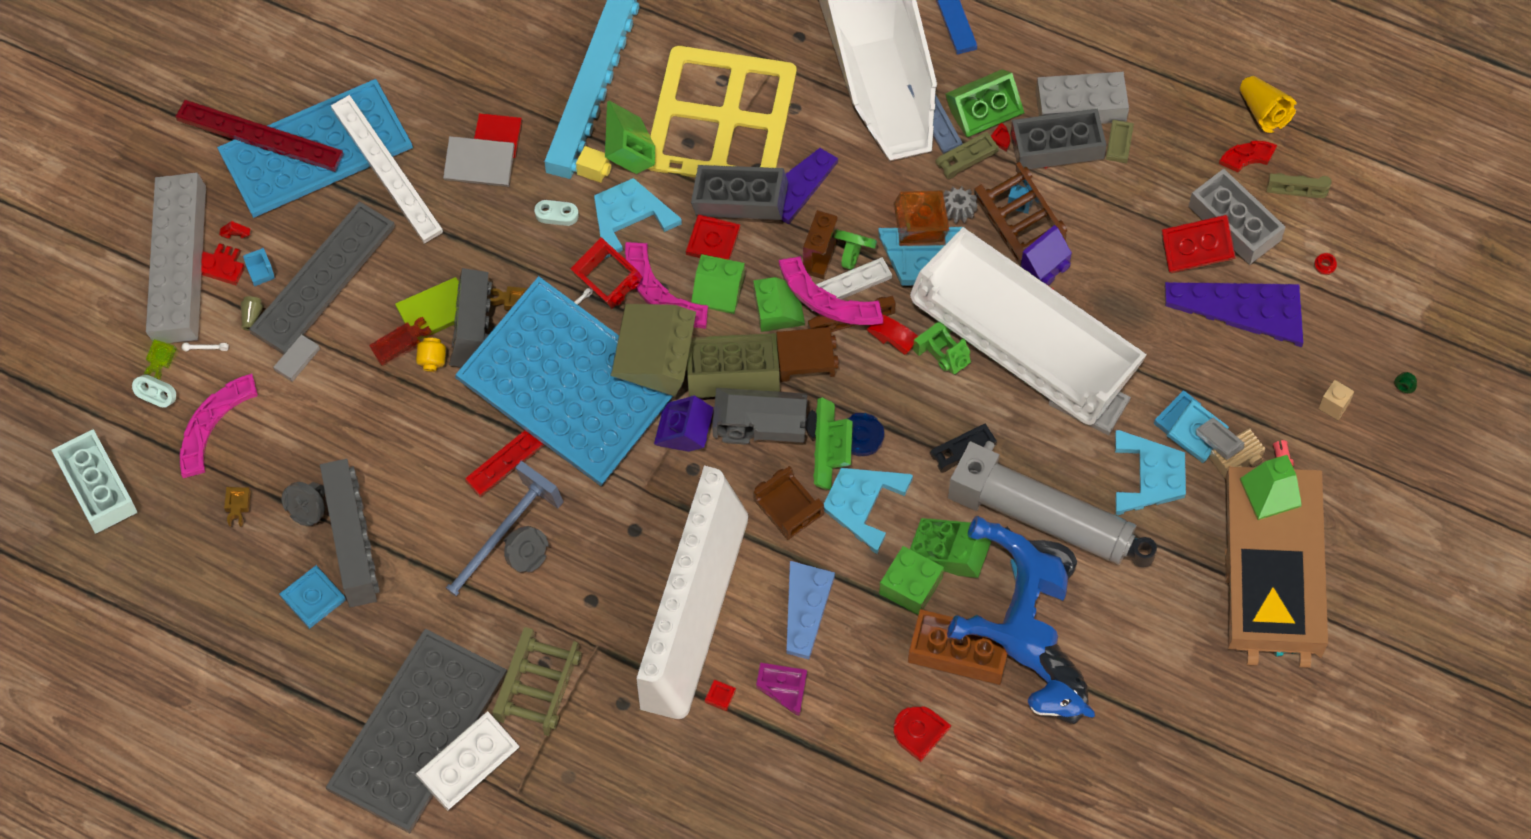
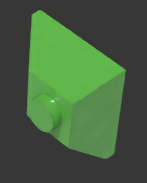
[1240,455,1302,520]

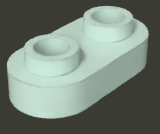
[534,200,579,226]
[132,375,176,407]

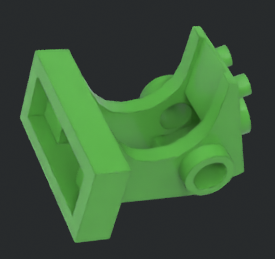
[913,322,971,374]

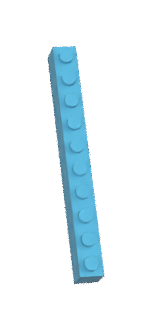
[544,0,639,179]

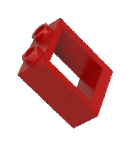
[570,237,643,309]

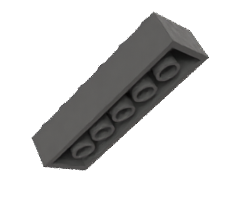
[320,459,380,608]

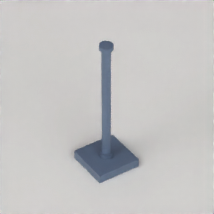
[446,461,563,597]

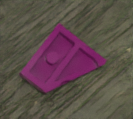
[756,663,807,716]

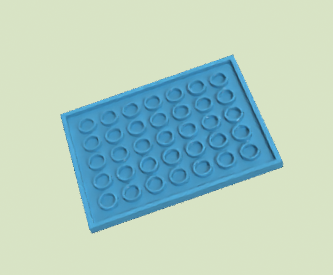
[455,276,683,486]

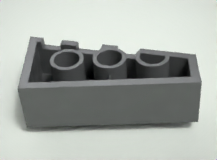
[449,268,492,367]

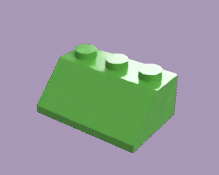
[945,69,1025,137]

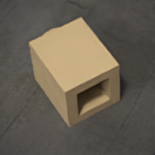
[1319,380,1354,420]

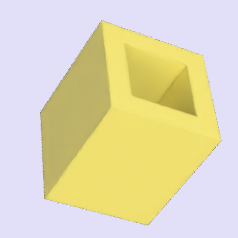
[576,146,612,183]

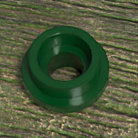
[1394,372,1417,393]

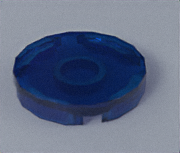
[847,413,884,457]

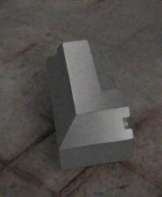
[712,388,807,445]

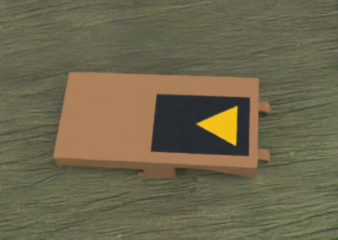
[1225,466,1328,668]

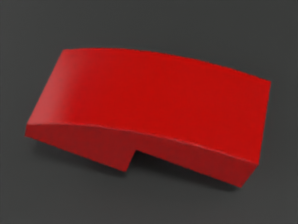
[867,314,918,355]

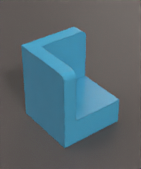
[1008,183,1033,214]
[243,248,275,286]

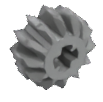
[940,186,977,224]

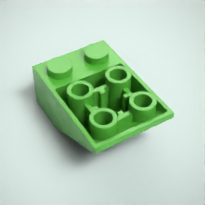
[605,101,655,174]
[910,518,991,578]

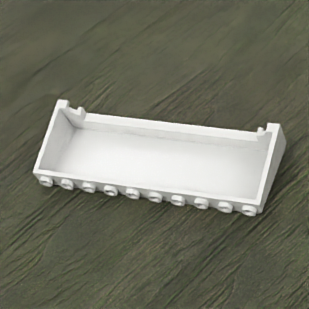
[910,227,1147,425]
[637,466,748,719]

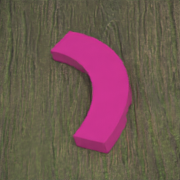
[625,242,708,329]
[779,256,883,325]
[180,373,258,478]

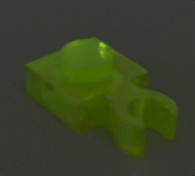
[144,339,177,380]

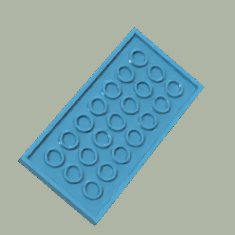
[217,79,413,218]

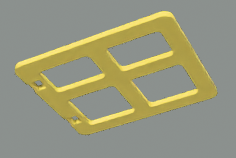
[648,46,797,178]

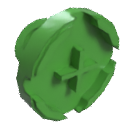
[833,229,877,270]

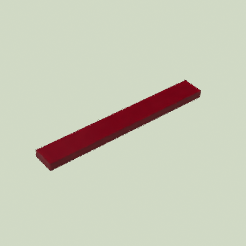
[175,100,344,172]

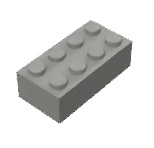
[1036,72,1129,124]
[1189,169,1285,265]

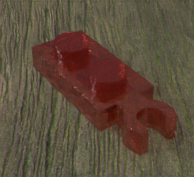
[369,317,432,366]

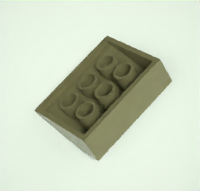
[610,304,696,396]
[687,333,780,399]

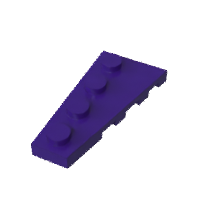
[782,148,838,224]

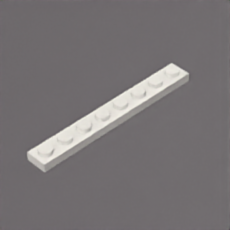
[331,95,443,243]

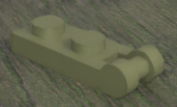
[935,132,999,179]
[1266,173,1332,198]

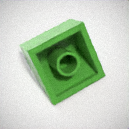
[691,254,745,314]
[753,277,805,332]

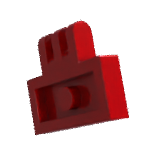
[201,243,245,286]

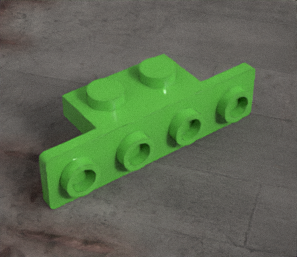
[813,398,852,490]

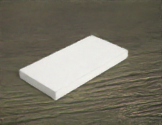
[416,711,520,811]

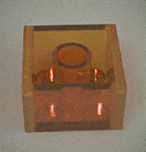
[893,190,949,243]

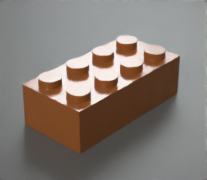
[908,609,1008,685]

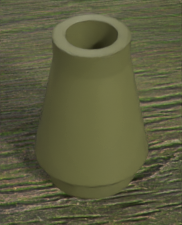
[241,296,263,331]

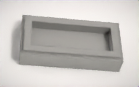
[273,334,320,382]
[1196,417,1244,460]

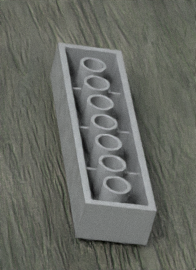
[146,173,206,345]

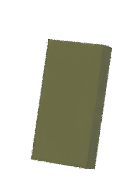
[1106,120,1134,163]

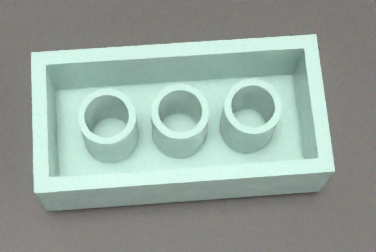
[51,429,137,534]

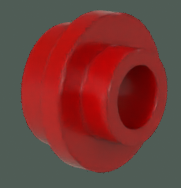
[1314,253,1337,275]

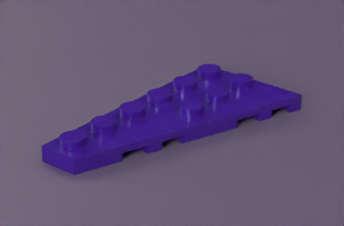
[1164,282,1303,347]

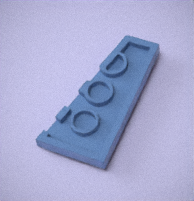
[787,561,835,660]

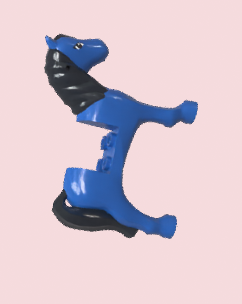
[947,516,1095,724]

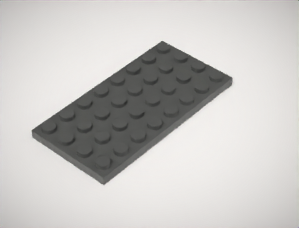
[326,629,507,834]

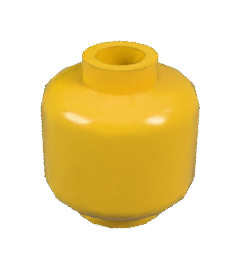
[416,338,446,372]

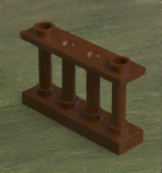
[974,162,1068,267]

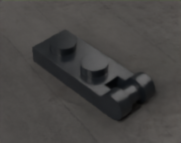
[929,423,997,473]

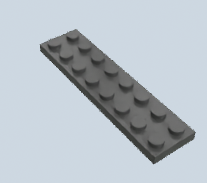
[249,201,395,354]

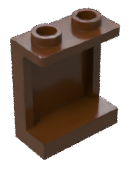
[803,210,838,279]
[776,327,839,382]
[753,466,824,540]

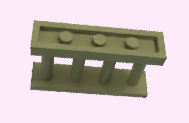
[493,627,582,736]

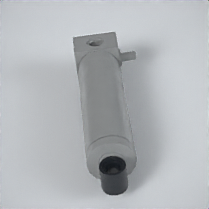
[948,441,1157,568]

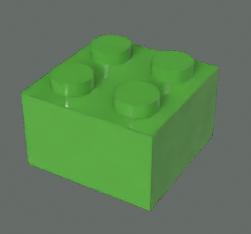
[879,546,944,615]

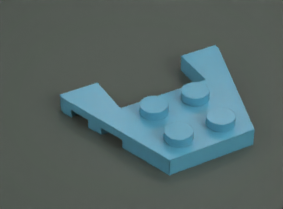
[594,178,682,259]
[878,227,965,285]
[1115,430,1186,515]
[824,468,913,554]

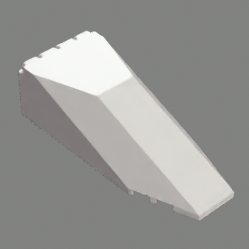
[819,0,937,161]

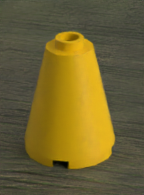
[1240,76,1297,133]

